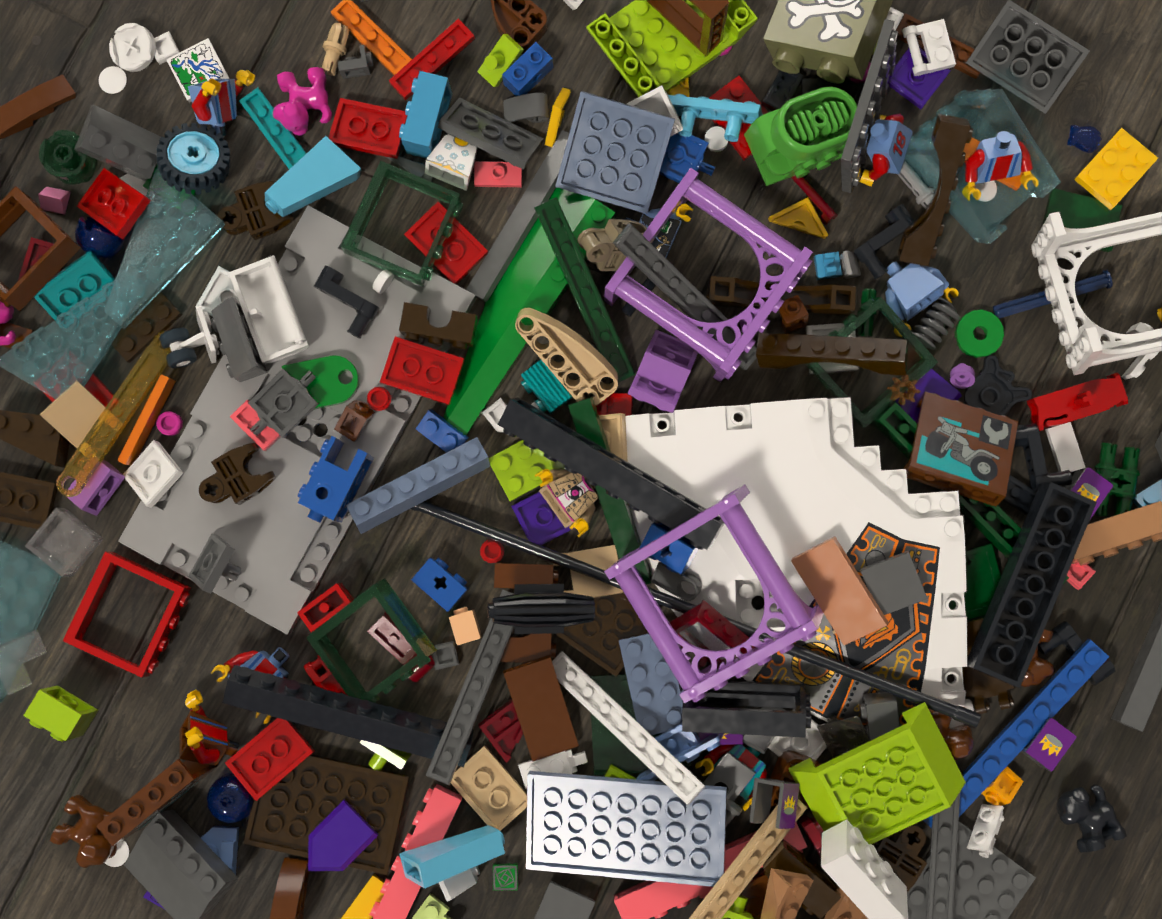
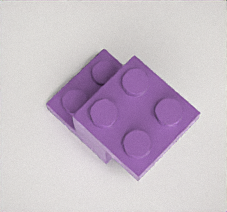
[628,330,698,413]

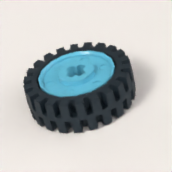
[157,123,230,195]

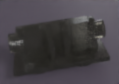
[817,715,871,759]

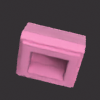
[38,187,71,215]

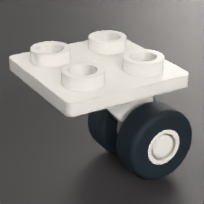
[159,305,219,368]

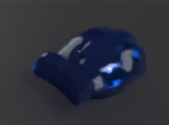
[1067,125,1102,153]

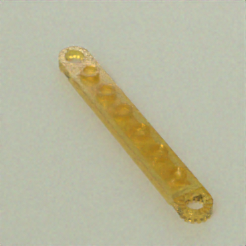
[56,331,172,497]

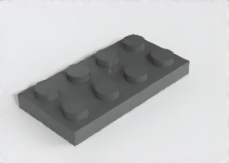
[438,98,543,170]

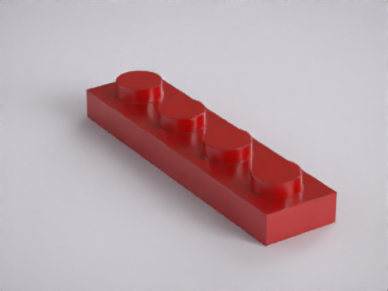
[389,18,475,101]

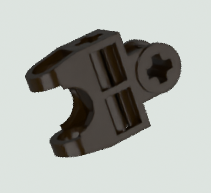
[217,181,294,240]
[199,443,276,505]
[873,823,927,892]

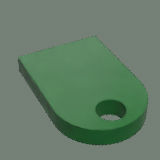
[282,355,359,410]

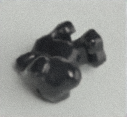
[1056,784,1127,853]

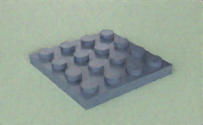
[555,91,675,214]

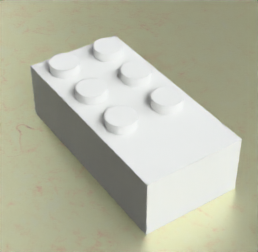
[821,820,908,919]

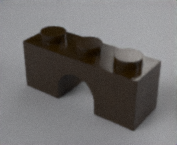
[399,302,478,349]

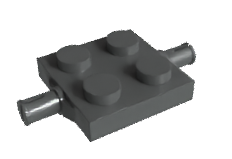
[248,369,319,438]

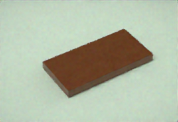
[503,655,579,762]

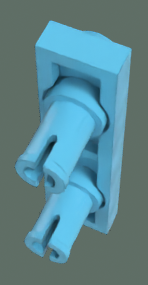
[668,94,763,142]

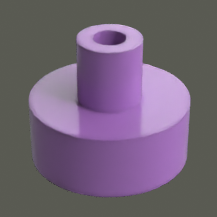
[950,363,975,389]

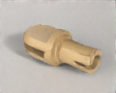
[321,23,349,76]

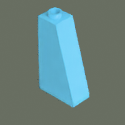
[265,136,361,217]
[399,825,505,888]

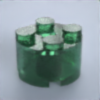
[39,130,97,185]

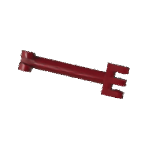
[791,176,838,225]

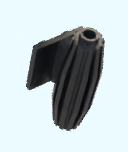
[487,584,595,634]

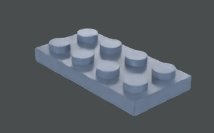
[618,633,683,735]

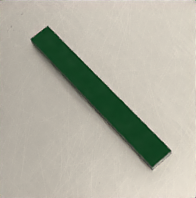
[534,197,635,383]
[568,397,652,585]

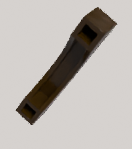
[898,114,973,266]
[707,276,856,316]
[756,333,908,376]

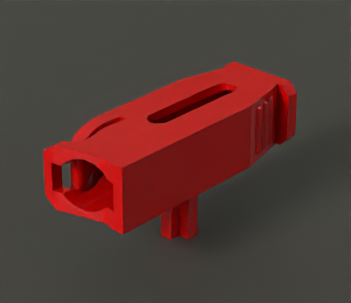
[1027,373,1128,431]

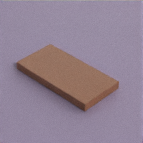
[791,536,888,645]

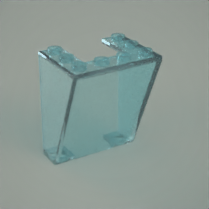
[905,89,1061,244]

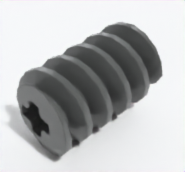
[908,297,961,350]

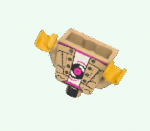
[535,469,598,537]

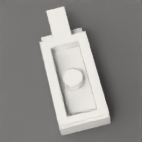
[518,749,588,789]

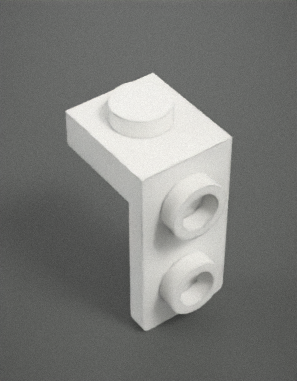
[1122,322,1159,380]

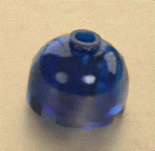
[75,216,127,259]
[207,773,254,823]

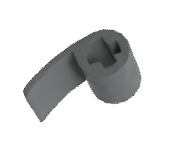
[503,93,549,123]

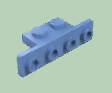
[636,723,724,781]

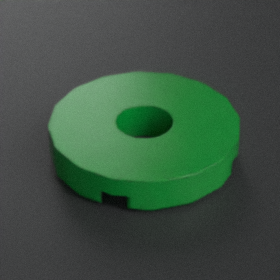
[954,310,1004,358]

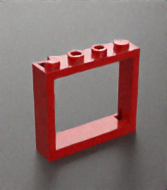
[63,552,191,678]

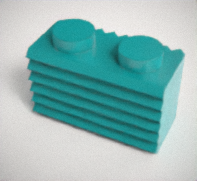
[520,360,573,415]

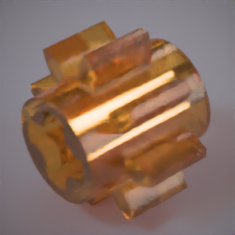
[887,375,920,405]

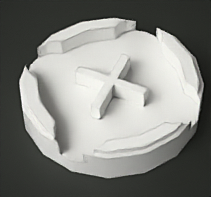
[109,23,156,72]

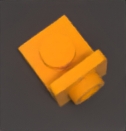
[981,766,1024,806]

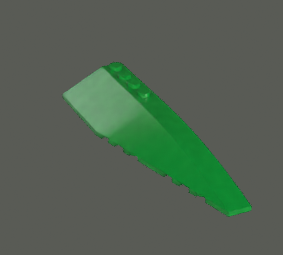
[443,187,615,436]

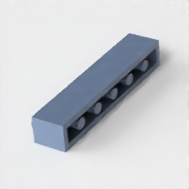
[346,437,490,534]

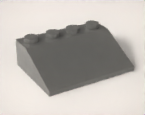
[966,0,1090,114]
[124,809,239,919]

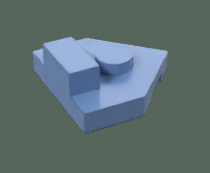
[201,826,239,875]

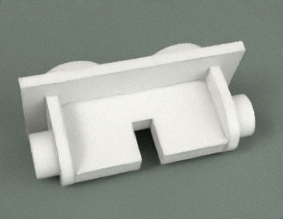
[967,804,1004,858]

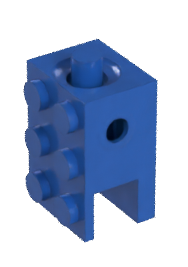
[298,436,374,523]

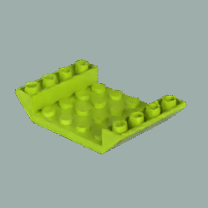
[586,0,758,97]
[788,702,966,844]

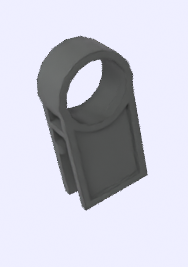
[650,562,702,601]

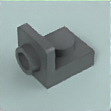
[338,45,373,79]

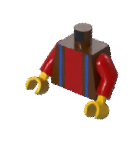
[179,690,239,765]

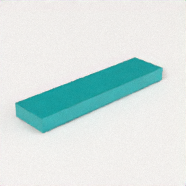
[239,87,307,169]

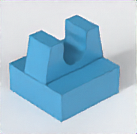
[814,252,842,280]

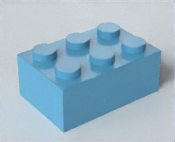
[399,71,452,159]

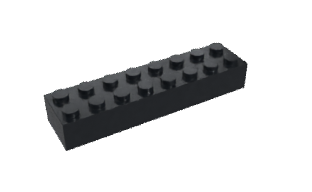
[967,482,1097,688]

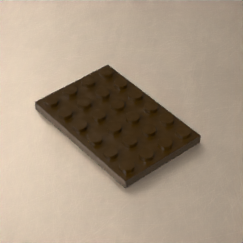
[243,755,410,875]

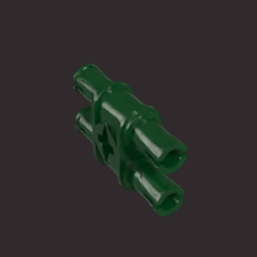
[1093,443,1141,517]

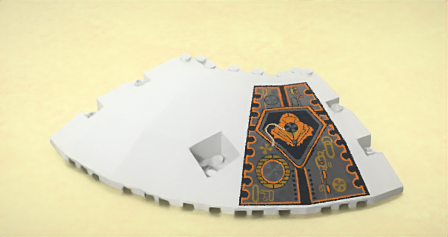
[625,397,967,729]

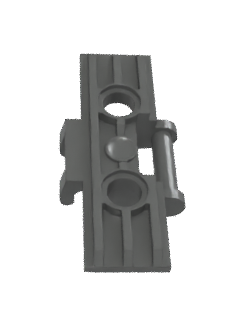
[697,751,756,827]

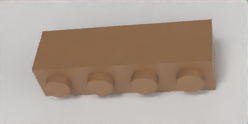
[1072,501,1162,566]

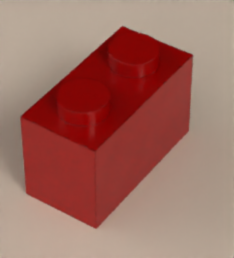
[297,583,356,632]

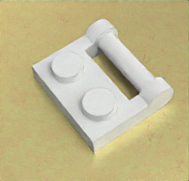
[902,19,956,76]

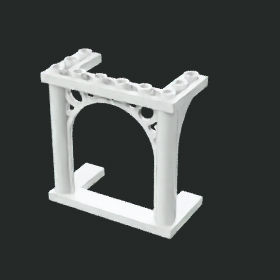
[1031,212,1162,375]

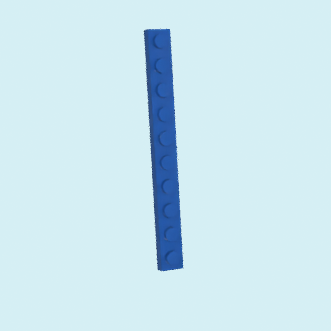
[923,639,1109,828]

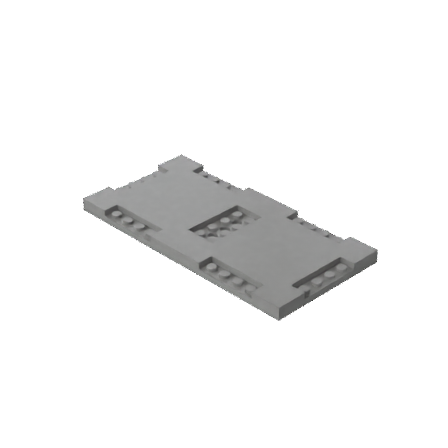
[118,206,477,634]

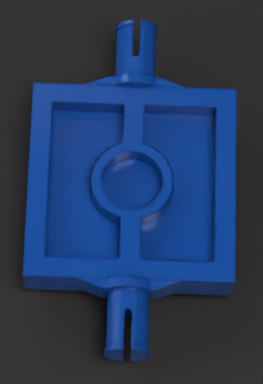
[659,133,716,183]

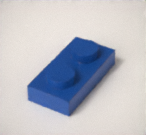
[416,409,469,453]

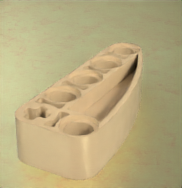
[515,308,618,406]

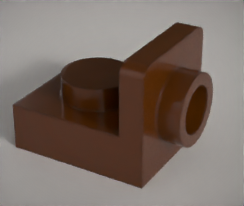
[778,295,809,334]
[334,400,375,442]

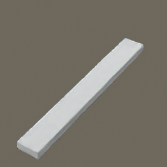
[552,651,705,805]

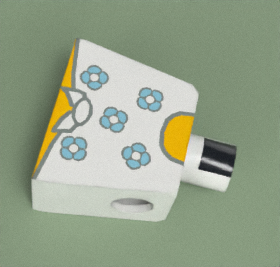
[425,134,477,191]

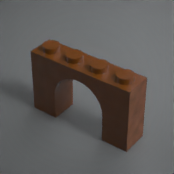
[494,563,558,663]

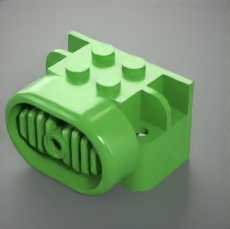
[744,87,857,186]

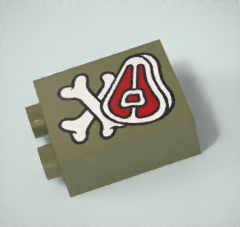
[763,0,893,84]

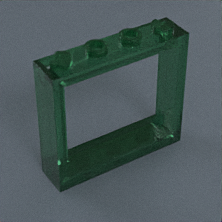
[341,161,463,286]
[805,297,938,428]
[306,578,437,703]

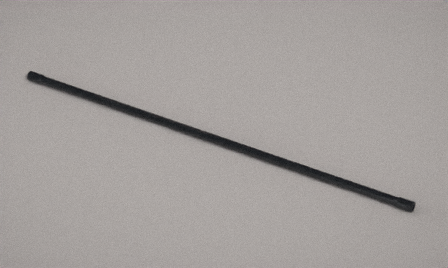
[410,501,981,728]

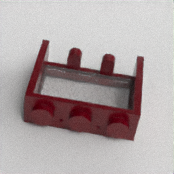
[669,600,756,669]

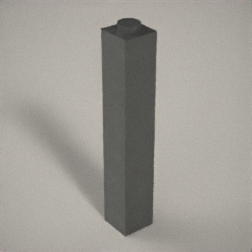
[1111,600,1162,732]

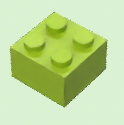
[23,685,99,742]

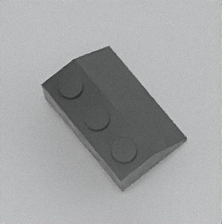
[75,104,161,180]
[211,296,268,382]

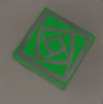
[493,863,518,890]

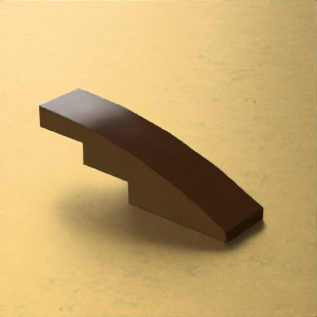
[0,74,76,140]

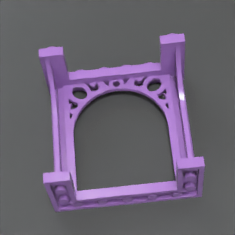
[604,168,813,383]
[604,484,824,703]

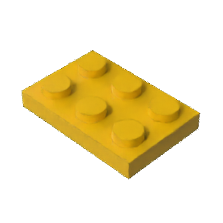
[1074,128,1158,210]

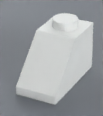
[439,866,480,901]

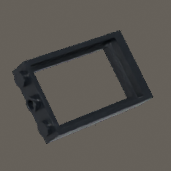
[682,681,811,738]

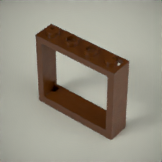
[646,0,729,57]
[0,186,81,311]

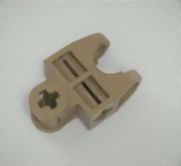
[577,219,647,271]

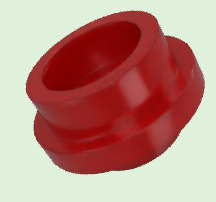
[367,387,392,411]
[480,539,504,563]

